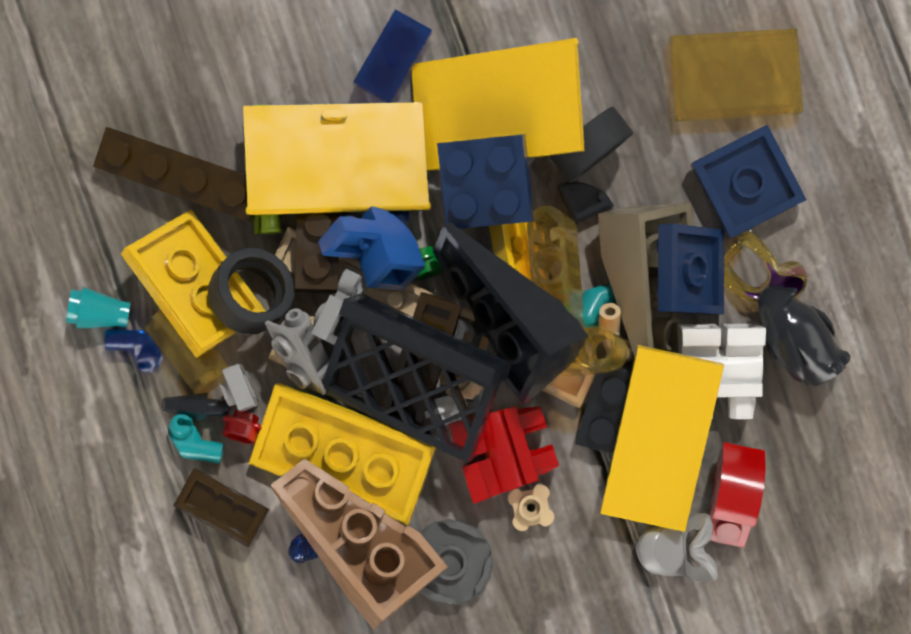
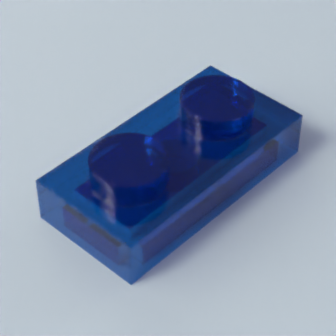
[353,9,432,103]

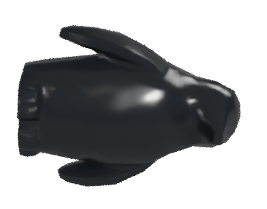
[758,285,851,386]

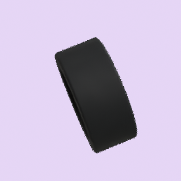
[550,107,633,183]
[208,248,295,334]

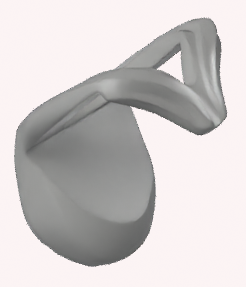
[636,513,718,582]

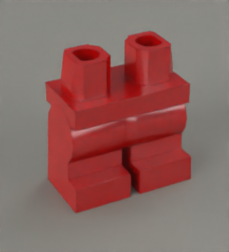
[448,406,559,504]

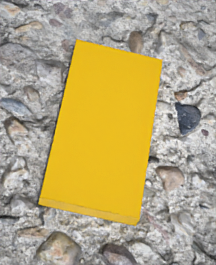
[600,345,724,532]
[249,382,436,525]

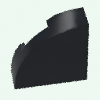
[557,181,614,225]

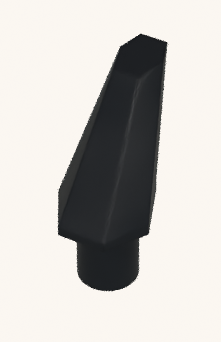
[161,393,229,421]

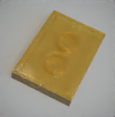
[669,28,803,122]

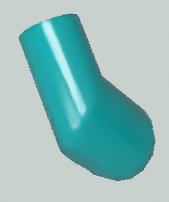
[572,283,616,335]
[168,414,224,464]

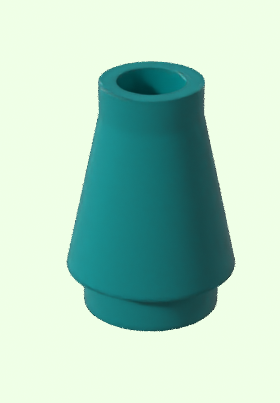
[66,287,131,329]

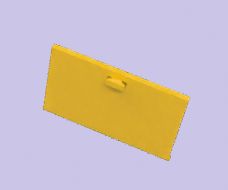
[411,38,585,172]
[243,102,431,215]

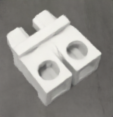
[677,323,766,419]

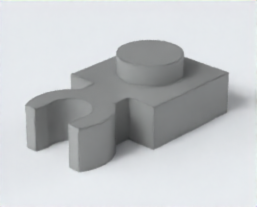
[311,269,367,345]
[219,363,259,412]

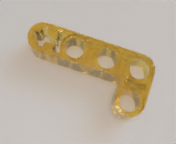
[527,206,628,377]

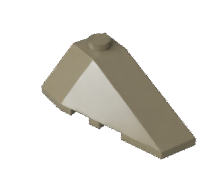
[598,202,693,357]

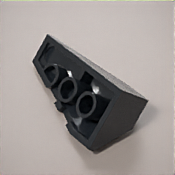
[433,222,589,404]

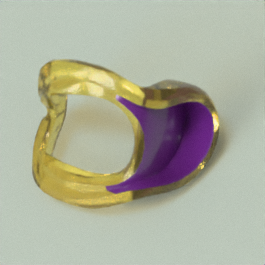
[724,230,808,303]

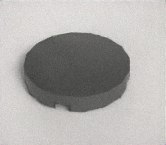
[419,519,494,606]

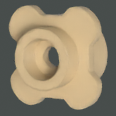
[508,484,554,531]

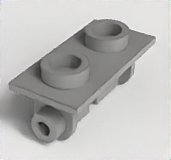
[265,308,330,395]

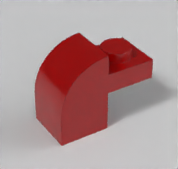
[707,442,766,548]

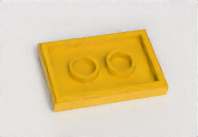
[121,209,266,358]

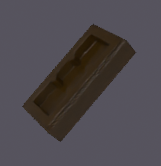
[173,468,270,547]

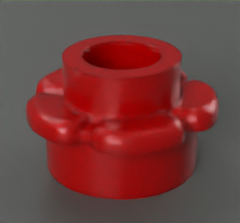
[222,410,262,445]

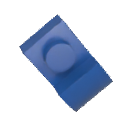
[318,206,425,291]

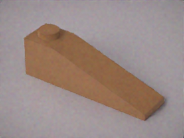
[270,459,448,629]

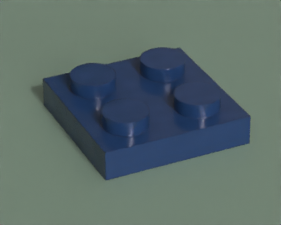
[690,124,807,240]
[437,134,534,229]
[657,223,724,315]

